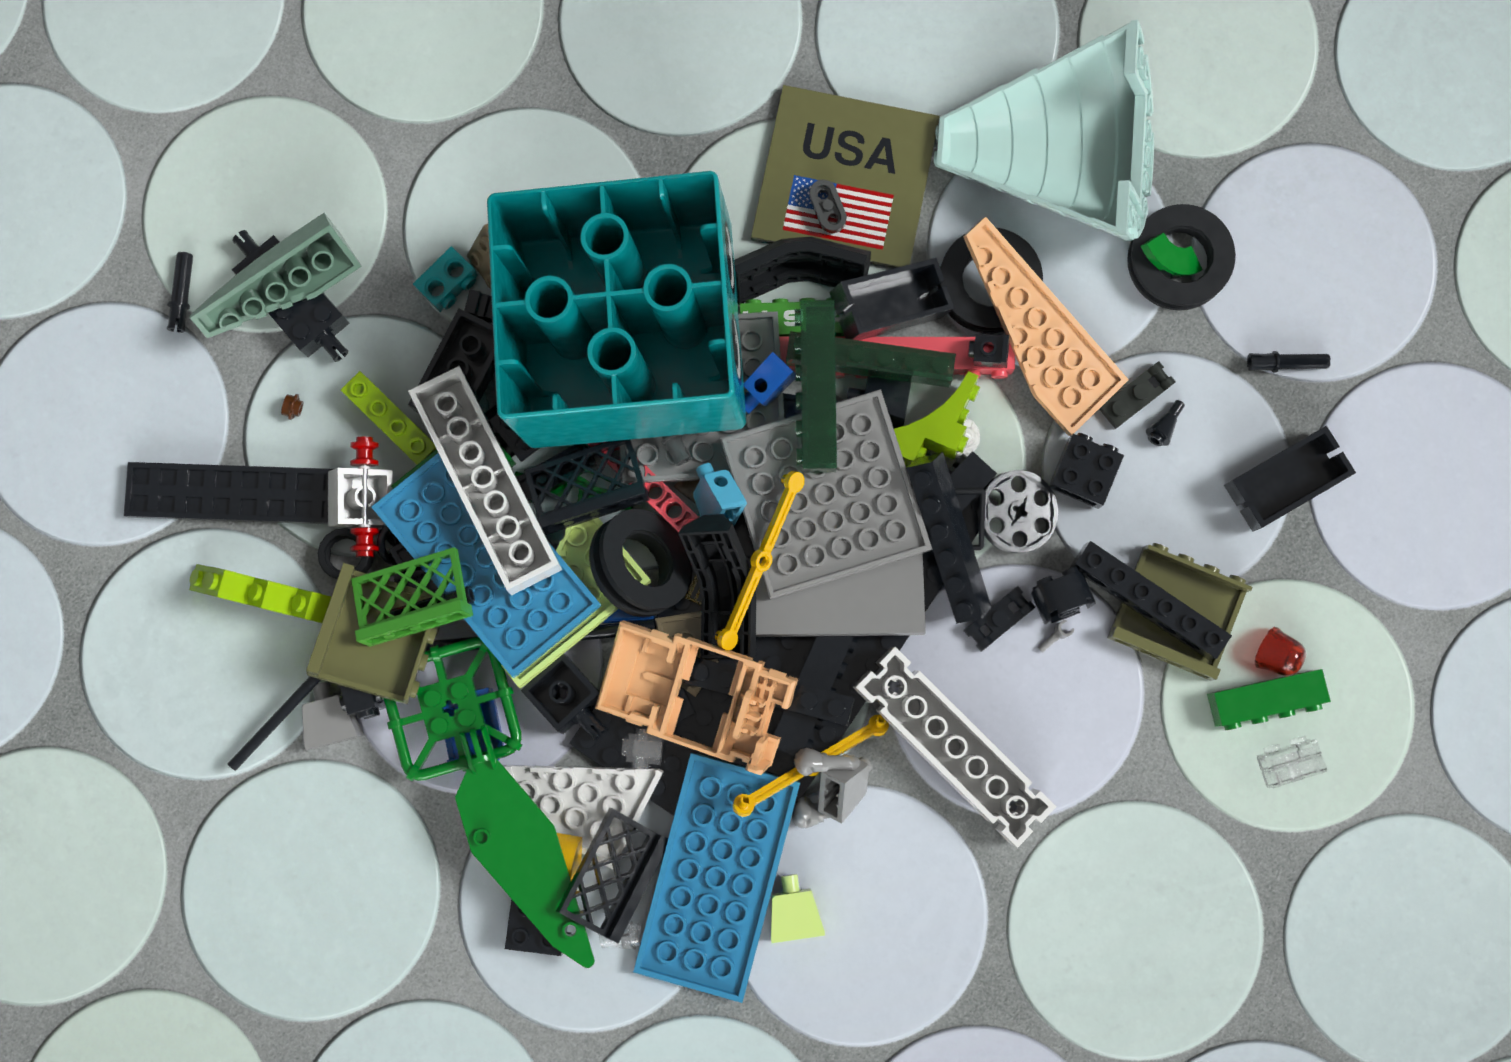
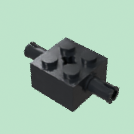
[521,654,607,741]

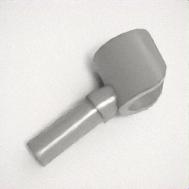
[1038,620,1074,653]

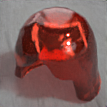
[1254,626,1307,675]

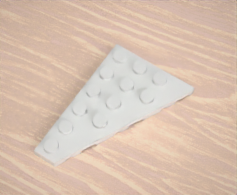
[503,765,664,870]

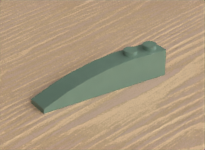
[189,213,362,338]

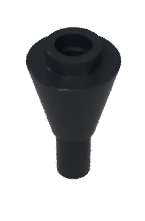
[1146,400,1185,446]

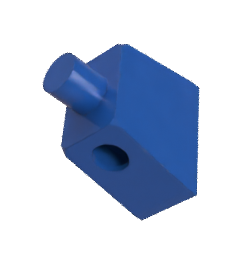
[744,352,798,414]

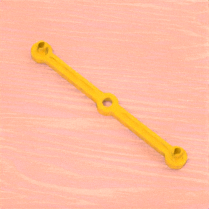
[715,471,804,651]
[732,715,889,817]

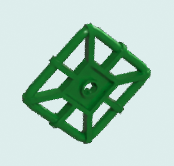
[383,637,523,782]

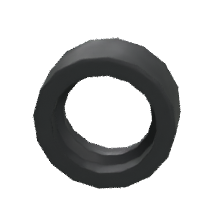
[317,528,374,580]

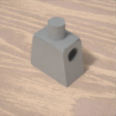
[302,682,363,750]

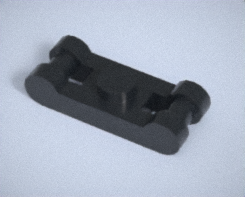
[963,586,1035,652]

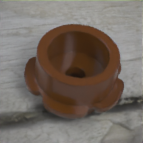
[281,394,304,420]

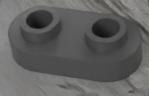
[809,180,847,233]

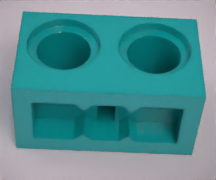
[413,246,478,312]

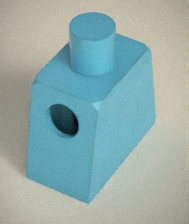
[693,463,747,526]

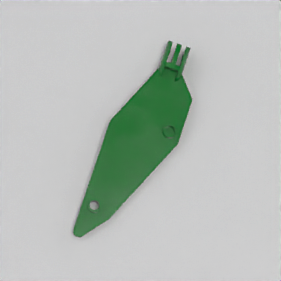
[455,725,595,968]

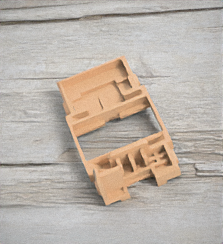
[595,620,798,775]

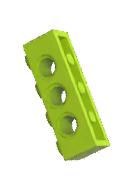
[341,371,436,465]

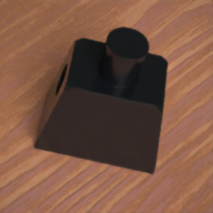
[847,375,912,429]

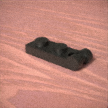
[1099,361,1176,429]

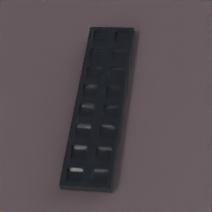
[124,462,334,524]

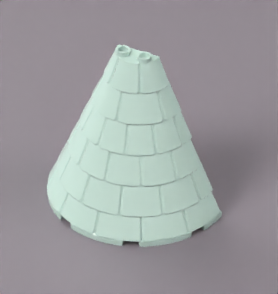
[934,20,1154,240]

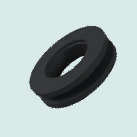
[1127,204,1236,310]
[938,227,1043,334]
[589,509,692,617]

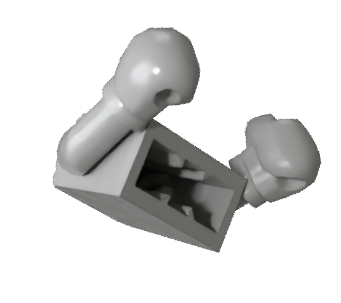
[792,748,872,828]

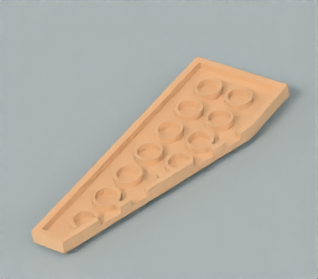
[963,217,1129,436]

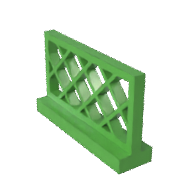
[351,547,473,647]

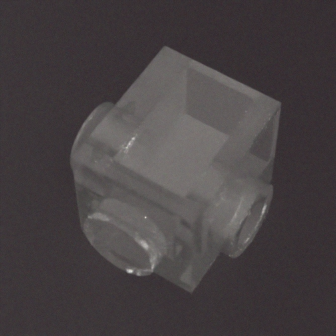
[622,728,664,769]

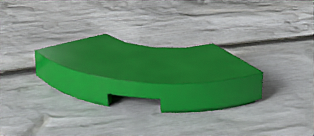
[1141,233,1203,277]

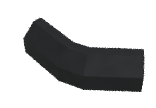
[734,237,871,305]
[678,514,756,659]

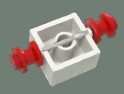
[328,436,392,557]

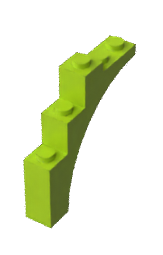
[894,371,980,468]
[189,564,331,623]

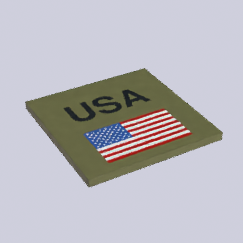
[751,85,940,268]

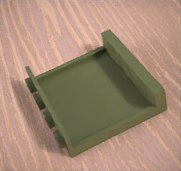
[1107,543,1253,681]
[306,563,438,705]

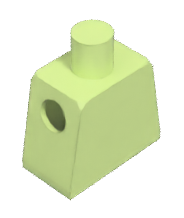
[771,874,825,943]

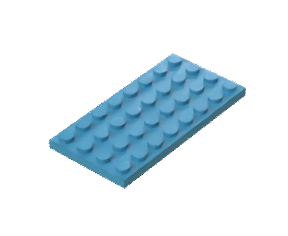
[372,453,602,678]
[633,752,800,1003]

